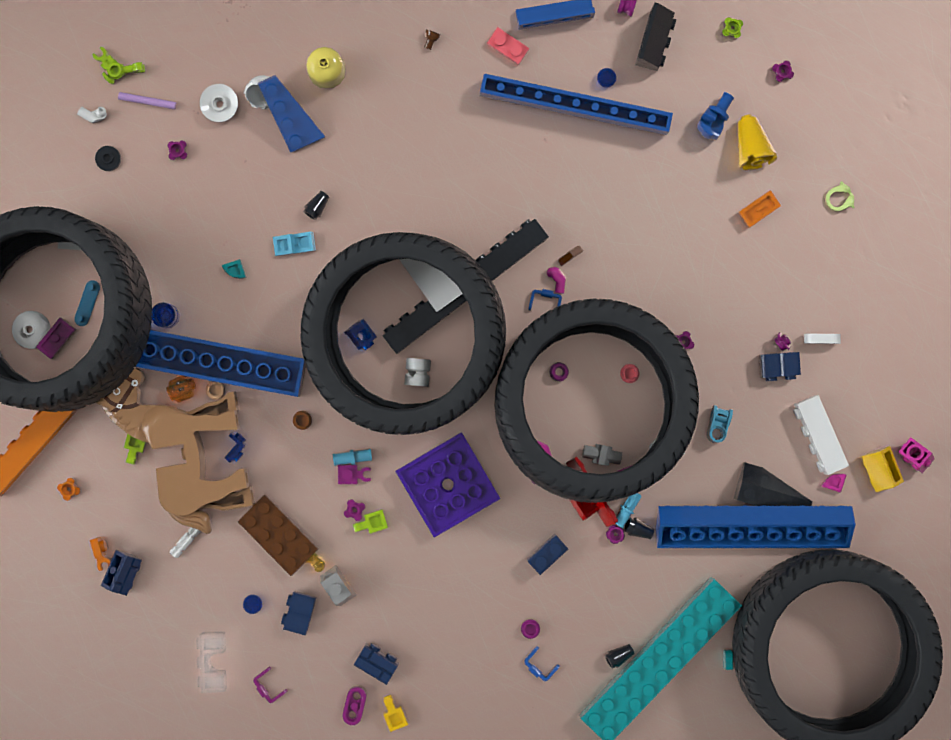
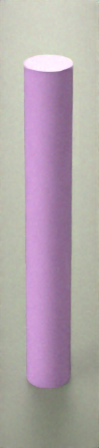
[118,92,176,110]

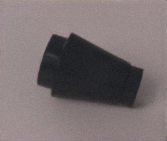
[303,191,329,220]
[624,517,654,539]
[605,644,635,669]

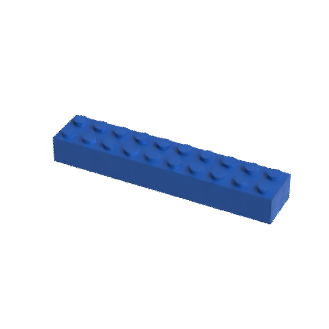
[136,330,306,397]
[655,505,856,548]

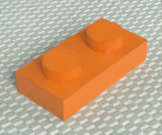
[738,190,781,228]

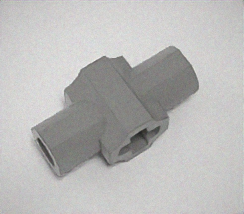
[582,444,622,466]

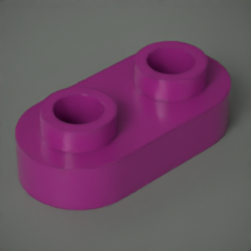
[342,686,367,725]

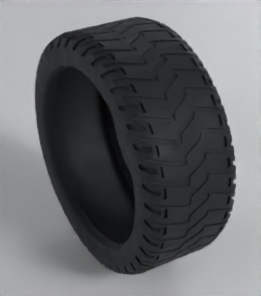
[0,206,152,412]
[300,232,506,435]
[494,298,699,503]
[732,549,943,740]

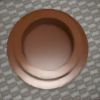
[293,411,312,430]

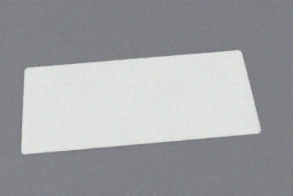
[399,259,462,312]

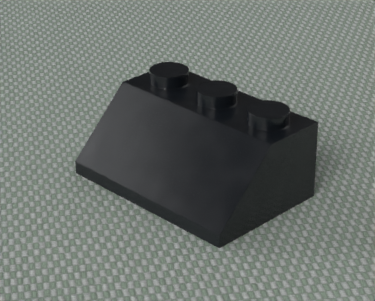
[635,2,676,71]

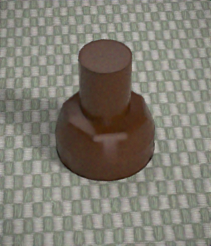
[424,29,441,50]

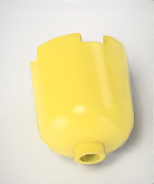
[306,47,346,89]

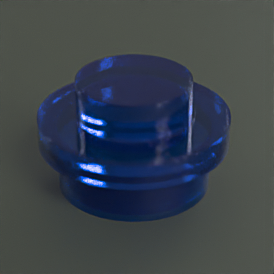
[597,68,616,88]
[243,595,262,614]

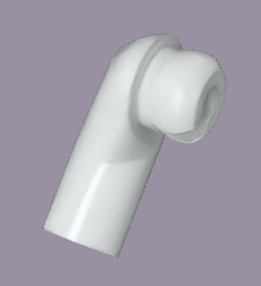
[77,107,107,123]

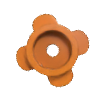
[57,478,80,501]

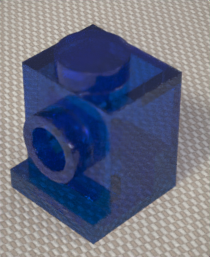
[344,319,377,350]

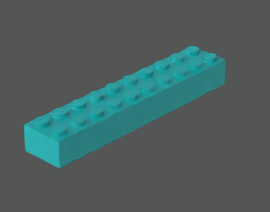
[579,577,742,740]

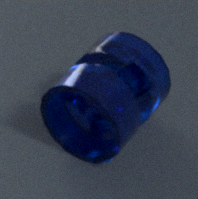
[152,302,180,328]

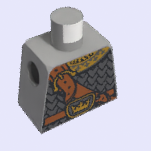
[320,565,356,606]

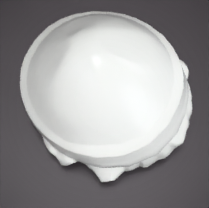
[244,75,270,110]

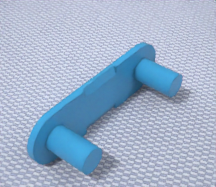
[74,280,100,326]

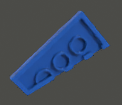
[258,75,325,153]

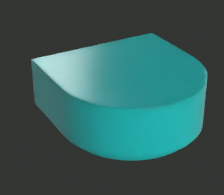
[723,650,733,670]

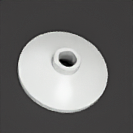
[200,84,238,122]
[12,311,51,349]

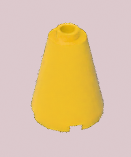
[738,114,777,170]

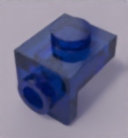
[224,432,247,463]

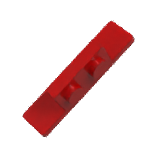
[566,457,618,527]

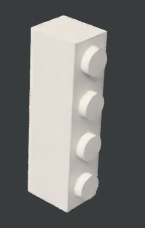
[793,395,849,475]

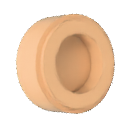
[206,381,225,399]

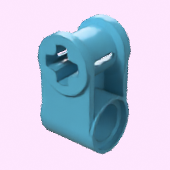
[707,405,733,443]

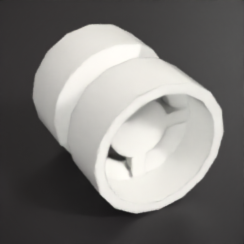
[404,358,431,387]

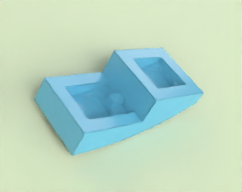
[273,231,316,256]

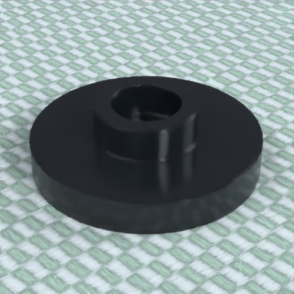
[95,146,121,171]

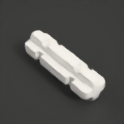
[170,527,201,558]

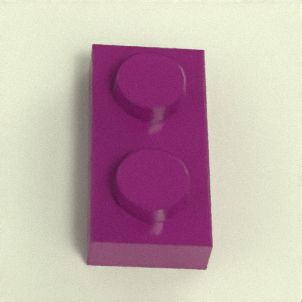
[36,317,76,359]

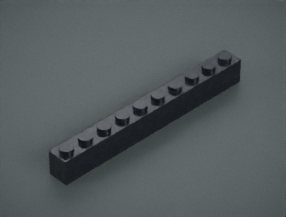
[382,219,549,354]

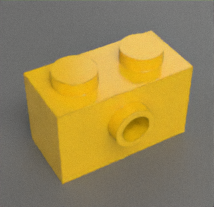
[862,446,904,492]

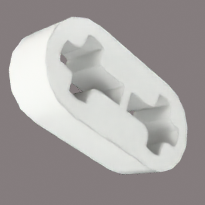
[804,334,841,344]

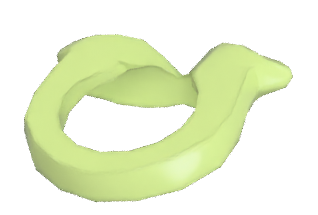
[826,181,854,211]

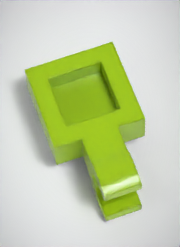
[124,434,146,465]
[353,509,388,533]

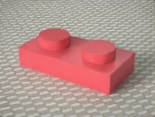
[487,27,529,65]

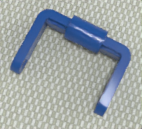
[528,289,562,311]
[524,646,560,681]

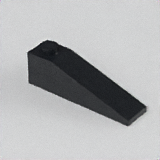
[733,462,813,506]

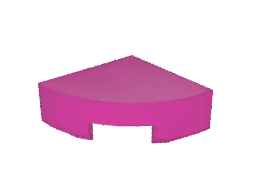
[822,473,847,493]

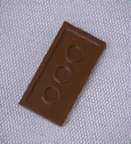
[238,495,319,576]

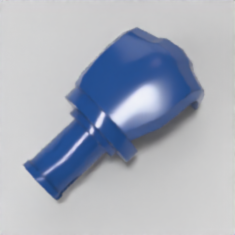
[697,92,734,140]

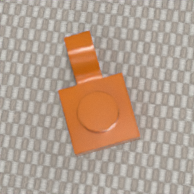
[90,537,111,571]

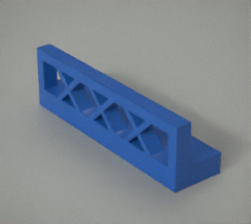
[516,0,595,30]

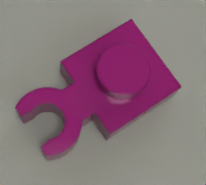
[338,465,371,484]

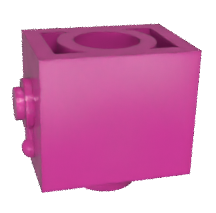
[899,437,935,474]

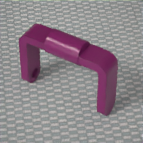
[253,666,287,703]

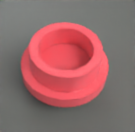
[620,364,640,383]

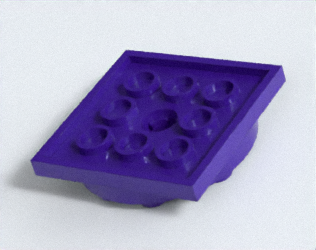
[395,432,501,538]

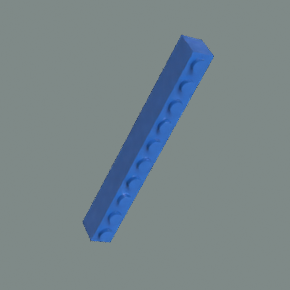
[480,74,673,135]

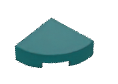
[222,259,247,279]

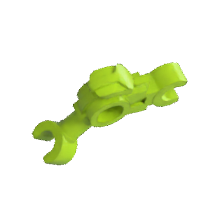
[92,47,145,84]

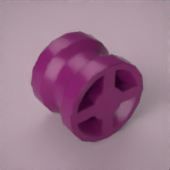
[617,0,637,17]

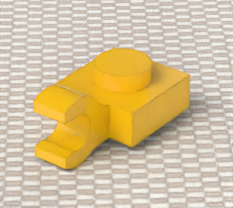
[383,694,408,732]

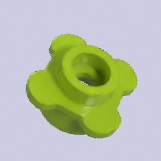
[722,17,743,38]

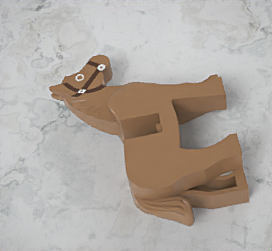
[96,368,255,534]

